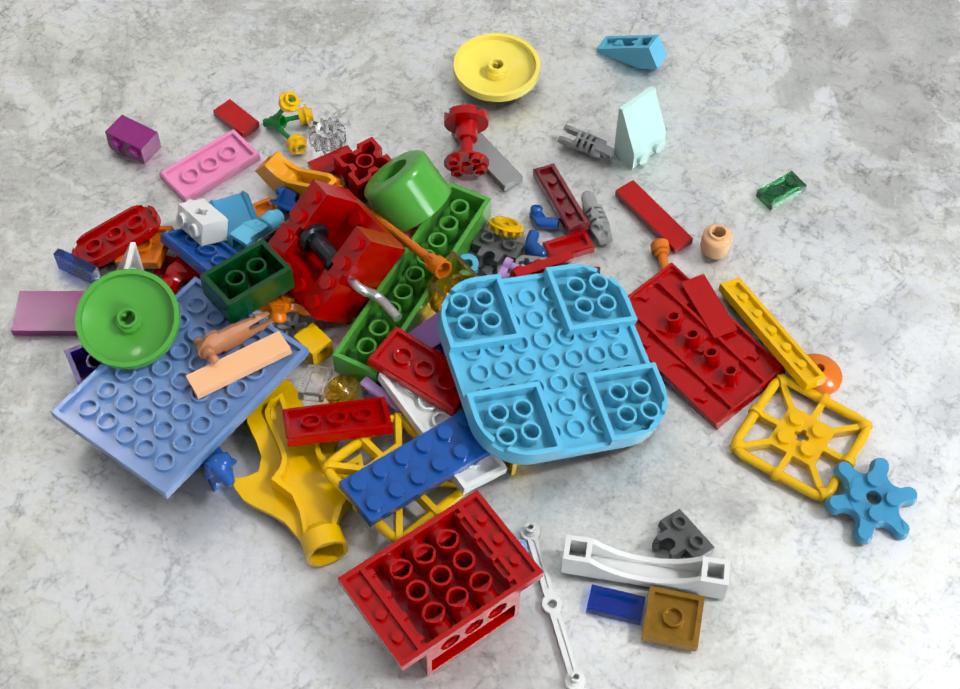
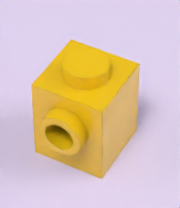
[294,323,333,368]

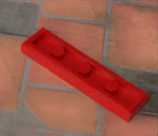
[615,180,693,254]

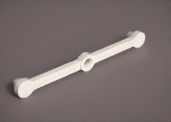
[520,522,586,689]

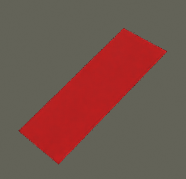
[680,274,738,339]

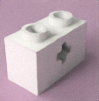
[176,198,228,246]

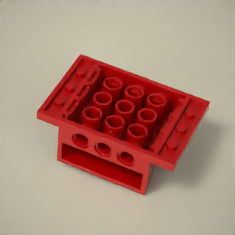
[338,490,544,676]

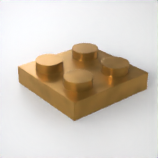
[641,586,705,652]

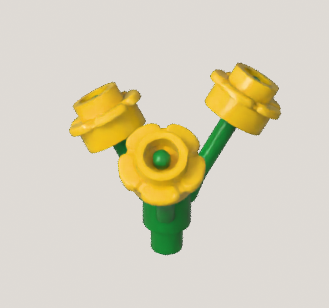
[263,91,314,155]

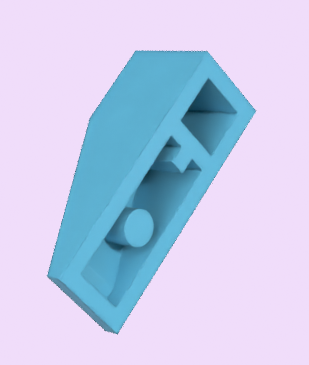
[596,35,667,70]

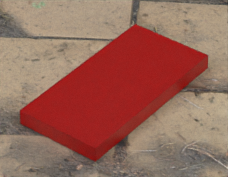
[367,326,462,417]
[282,396,393,447]

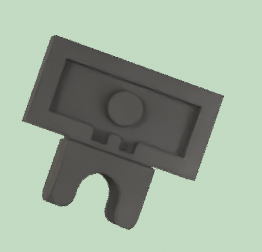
[471,229,524,274]
[652,509,715,559]

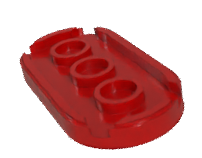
[72,205,161,270]

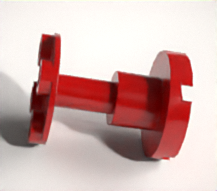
[444,104,489,178]

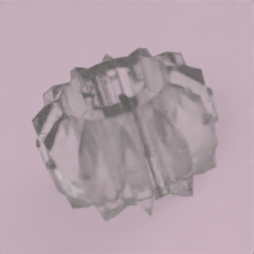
[308,117,346,155]

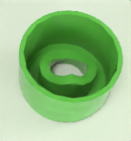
[364,150,451,232]

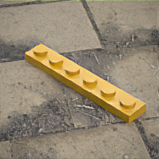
[718,277,827,391]

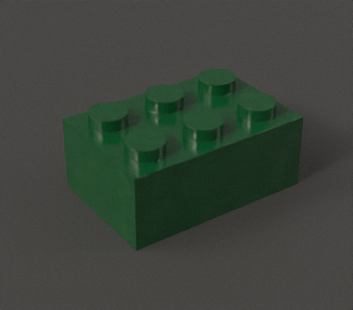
[200,238,294,324]

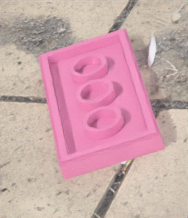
[159,129,261,202]

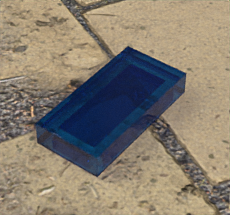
[53,248,101,284]
[586,584,646,625]

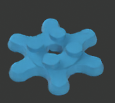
[824,458,917,545]

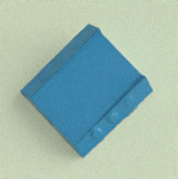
[209,190,258,246]

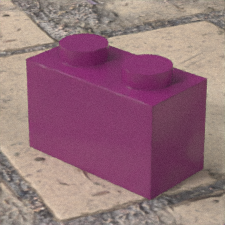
[105,115,161,164]

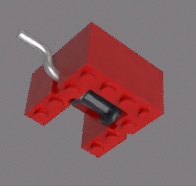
[268,179,406,325]

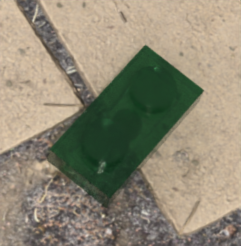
[756,171,807,211]

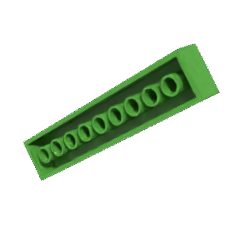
[332,182,491,387]

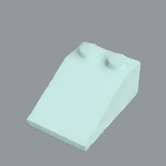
[614,86,666,169]

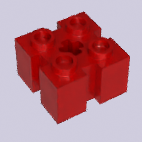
[333,137,392,202]

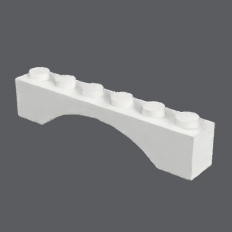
[561,534,731,599]

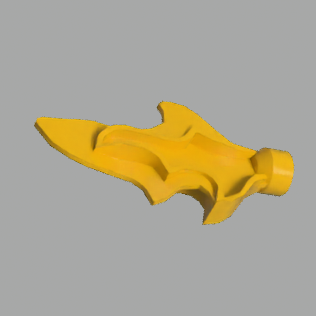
[233,379,363,567]

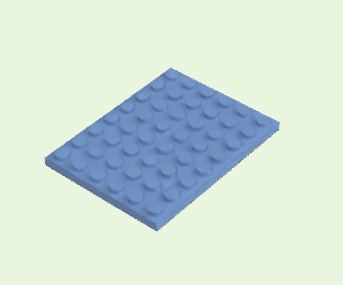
[50,277,309,499]

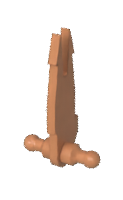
[193,311,273,364]

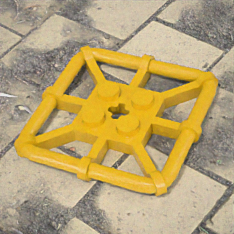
[729,374,873,503]
[321,412,466,543]

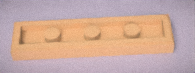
[186,331,292,399]

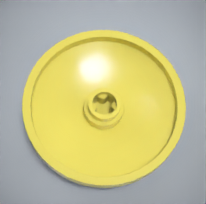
[453,33,540,102]

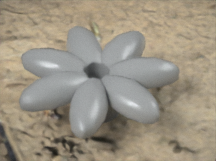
[277,313,308,339]

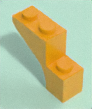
[255,151,337,200]

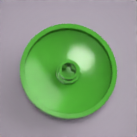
[75,269,181,370]

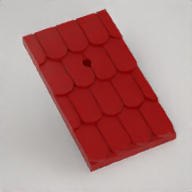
[628,262,785,430]

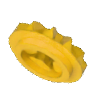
[487,216,525,238]

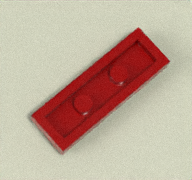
[508,250,574,278]

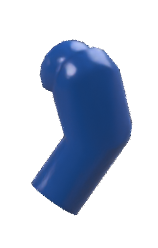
[529,205,559,230]
[524,230,547,257]

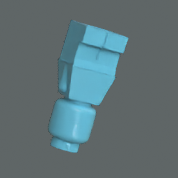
[229,209,284,252]

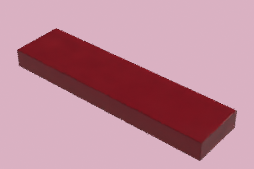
[533,163,590,236]

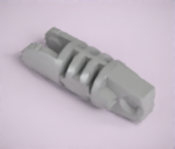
[557,124,615,160]
[581,190,613,246]

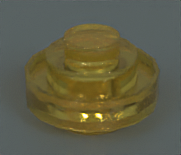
[324,374,360,403]

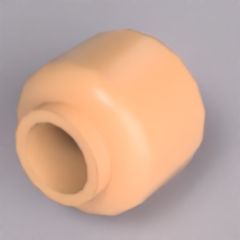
[700,224,733,259]

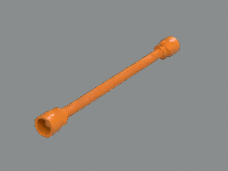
[332,174,452,279]

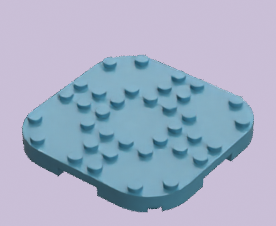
[437,264,668,465]

